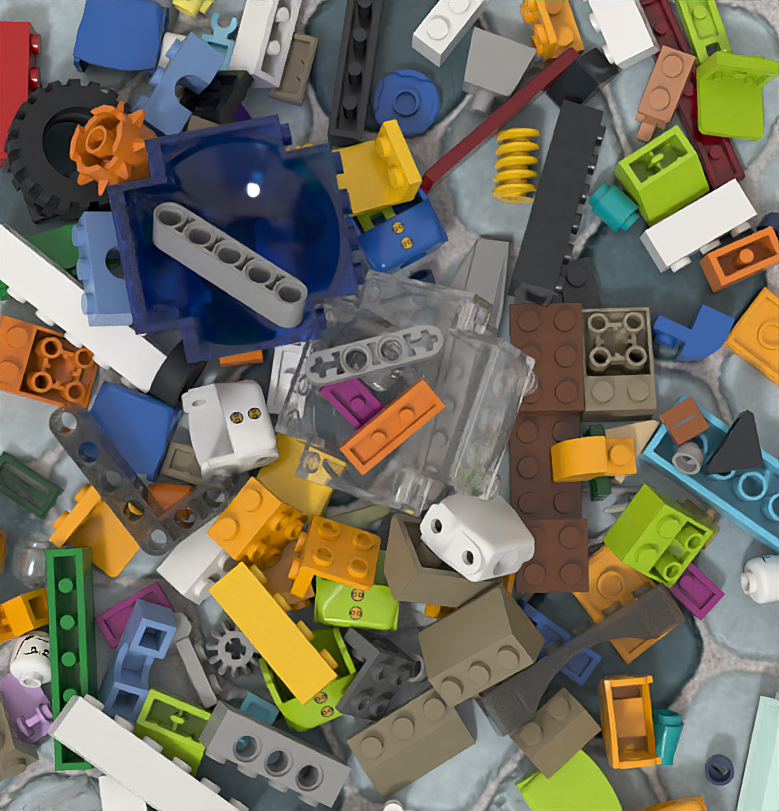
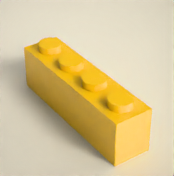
[208,561,339,706]

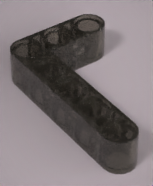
[49,402,234,556]

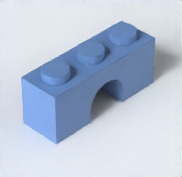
[130,32,226,150]
[72,212,141,327]
[98,599,177,722]

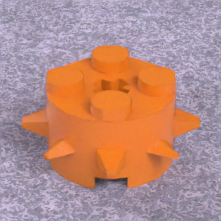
[70,100,157,196]

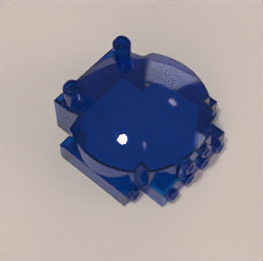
[107,114,365,364]

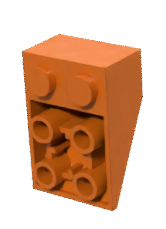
[0,315,99,413]

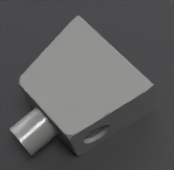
[462,27,537,118]

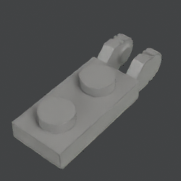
[173,611,224,708]

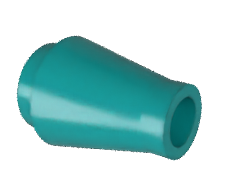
[652,709,684,765]

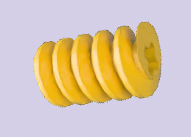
[492,127,541,204]

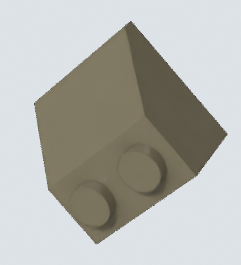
[506,683,602,779]

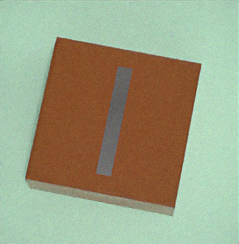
[658,397,710,446]

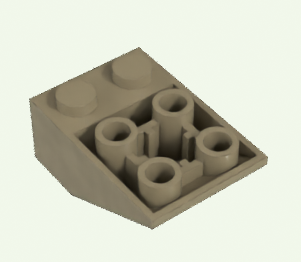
[580,307,657,422]

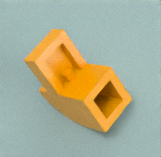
[551,436,637,482]
[0,587,49,645]

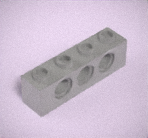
[198,700,352,808]

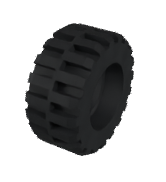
[4,79,136,222]

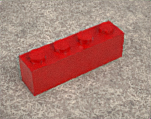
[0,21,42,167]

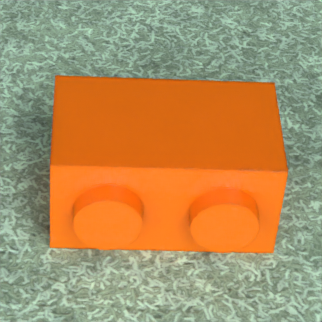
[699,226,779,293]

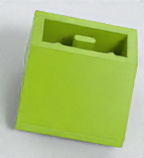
[613,125,710,228]
[602,483,714,588]
[133,686,214,778]

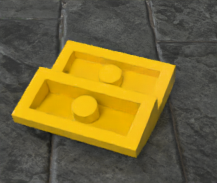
[256,432,346,524]

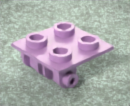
[0,672,53,745]

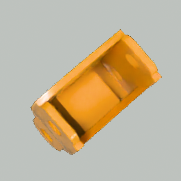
[597,674,662,769]

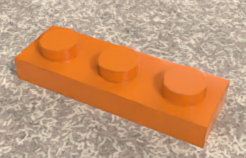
[339,377,446,475]

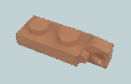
[635,45,696,144]

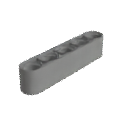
[153,202,307,328]

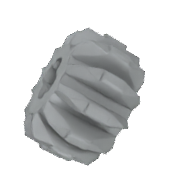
[206,620,260,679]

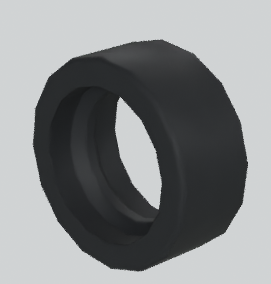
[149,337,210,408]

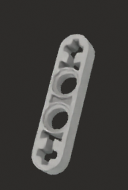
[304,324,443,386]

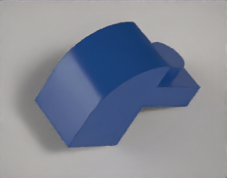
[651,304,735,363]

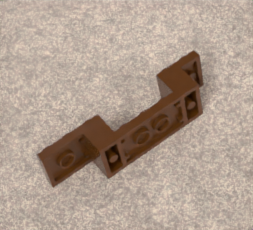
[507,303,589,593]

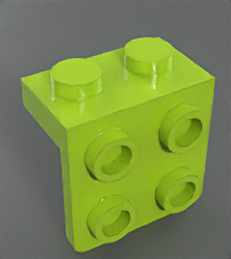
[696,50,779,141]

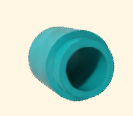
[587,181,640,233]

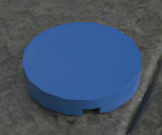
[372,69,440,138]

